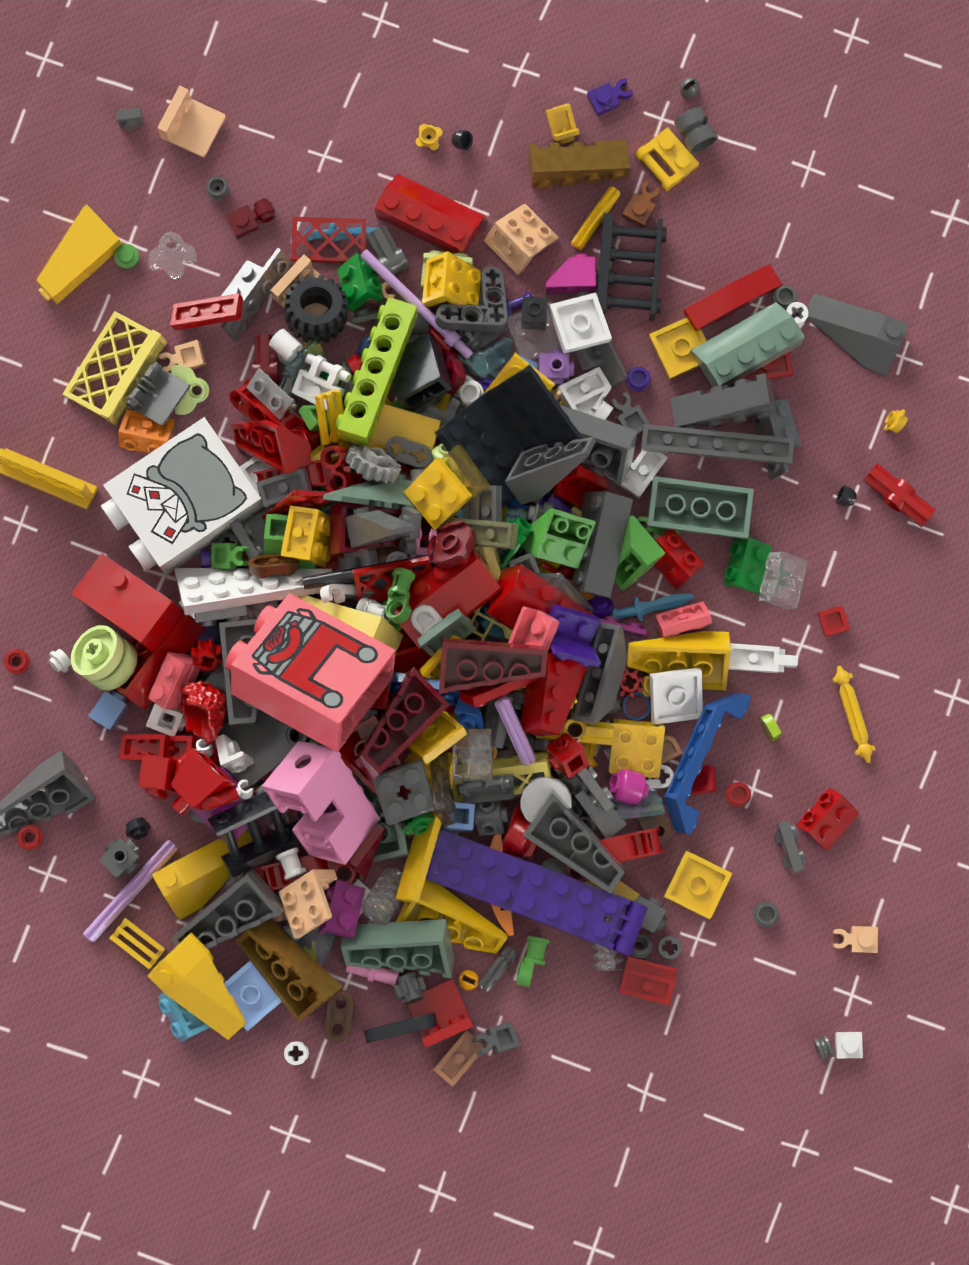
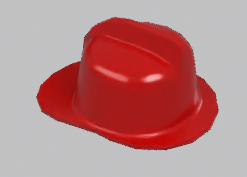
[502,803,538,858]

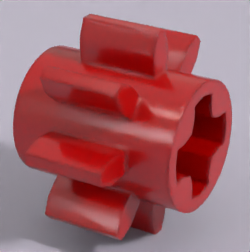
[191,639,223,672]
[619,668,644,700]

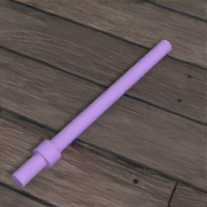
[360,249,474,360]

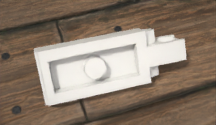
[729,643,798,673]

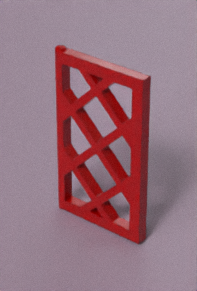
[290,216,366,263]
[262,490,330,520]
[353,556,431,604]

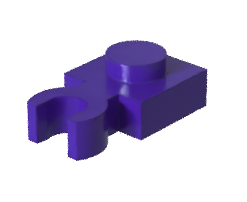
[587,79,633,116]

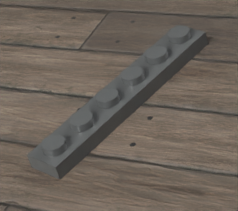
[641,424,795,465]

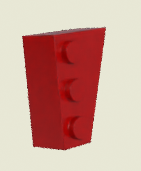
[521,653,588,737]

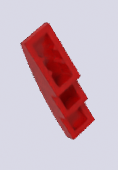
[683,264,783,332]
[119,734,220,764]

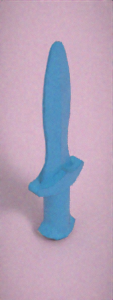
[304,223,377,243]
[610,593,694,621]

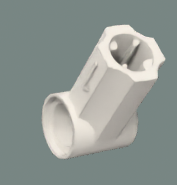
[269,329,303,366]

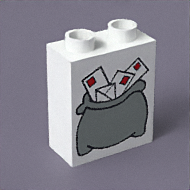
[101,417,265,576]

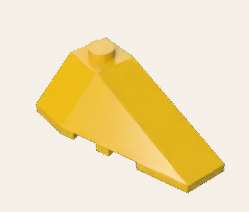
[627,631,731,691]
[152,830,253,921]

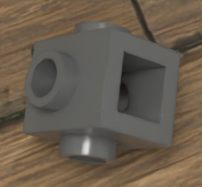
[473,800,510,836]
[99,838,142,879]

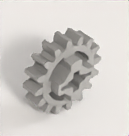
[346,445,401,483]

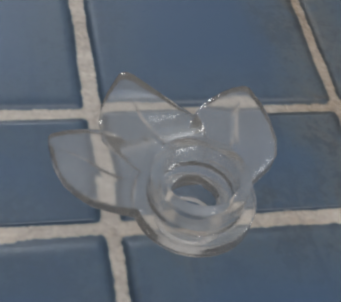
[148,232,197,281]

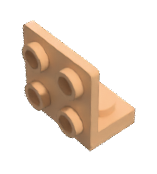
[158,86,226,158]
[484,204,558,275]
[270,255,329,316]
[279,869,337,938]

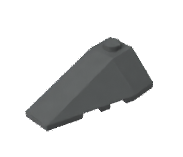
[807,293,909,377]
[345,507,415,548]

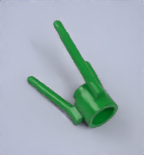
[475,517,533,569]

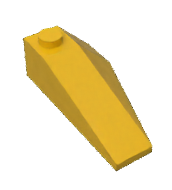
[396,879,508,954]
[148,933,247,1040]

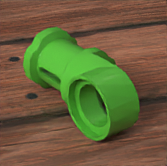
[385,568,416,624]
[516,936,550,987]

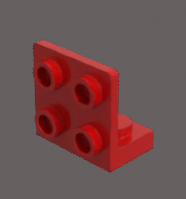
[408,979,473,1048]

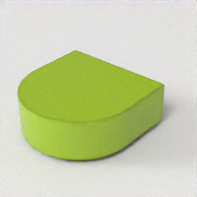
[760,714,781,742]

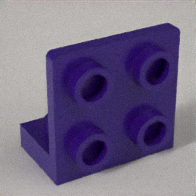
[548,604,601,667]

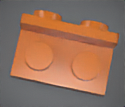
[118,409,175,454]

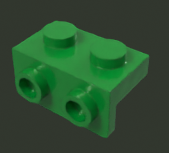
[337,253,384,311]
[723,537,772,594]

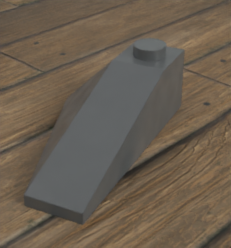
[505,437,596,505]
[0,750,95,836]

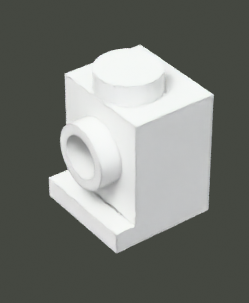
[146,703,185,736]

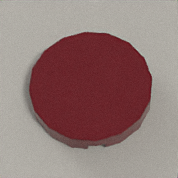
[428,521,476,568]

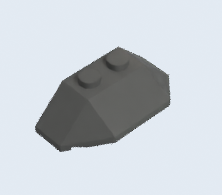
[569,622,627,725]

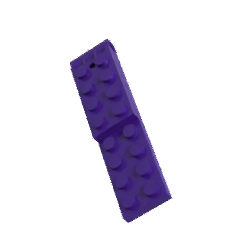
[426,829,648,957]

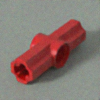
[863,463,936,528]

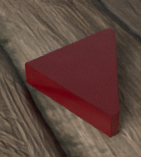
[349,824,385,881]

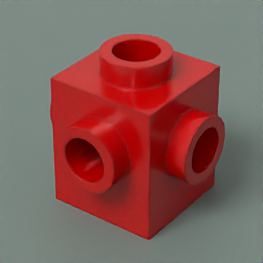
[545,733,589,779]

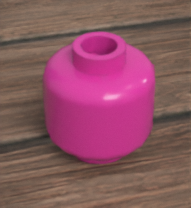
[609,769,649,805]

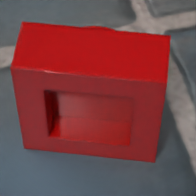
[817,605,850,637]
[691,765,717,796]

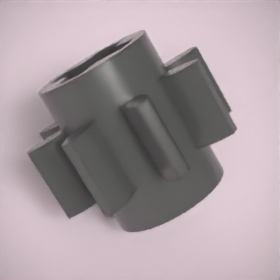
[394,973,427,1005]

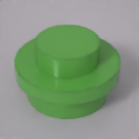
[114,244,139,269]

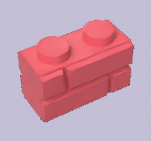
[148,652,201,710]

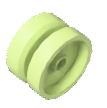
[71,625,137,691]

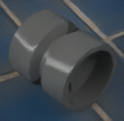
[674,107,718,154]

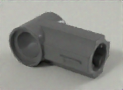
[366,225,409,275]

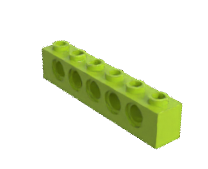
[335,297,418,447]

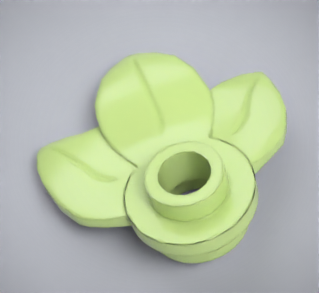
[171,365,210,415]

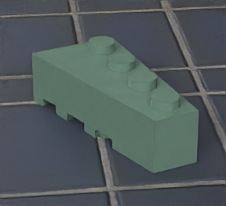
[341,919,455,978]

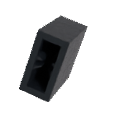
[393,333,453,412]

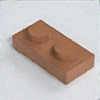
[433,1030,484,1087]

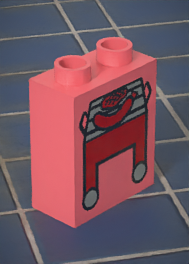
[225,593,396,752]

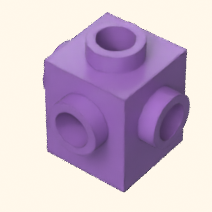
[539,350,574,387]

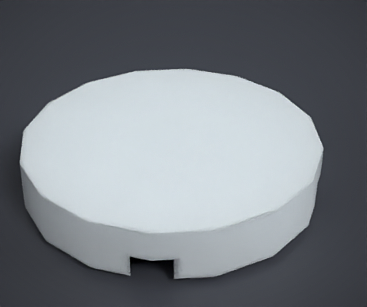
[520,777,572,822]

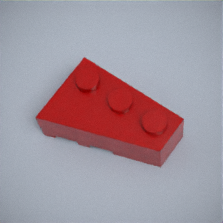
[138,755,180,800]

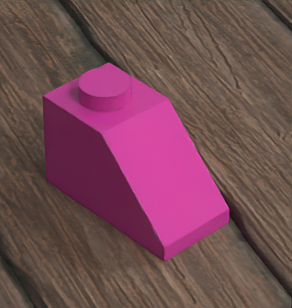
[546,254,596,294]

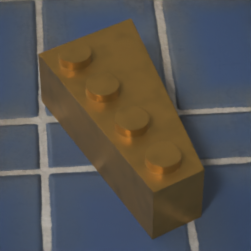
[528,140,630,190]
[236,919,343,1023]

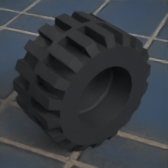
[285,275,347,344]

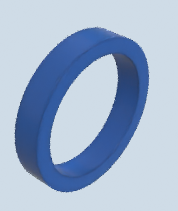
[622,692,651,721]

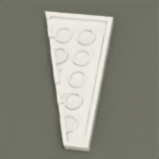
[174,568,332,615]

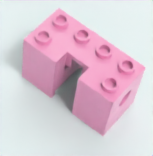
[262,741,380,865]

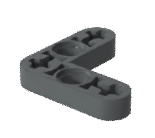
[435,266,508,332]

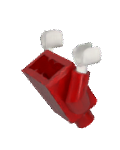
[171,739,253,815]

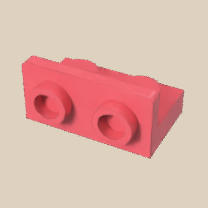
[655,601,712,638]
[508,607,560,650]

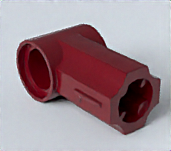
[252,334,279,384]

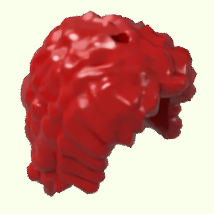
[180,681,228,744]

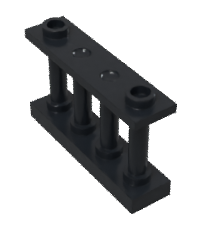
[597,214,667,321]
[207,792,304,878]

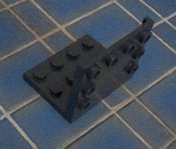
[434,364,584,509]

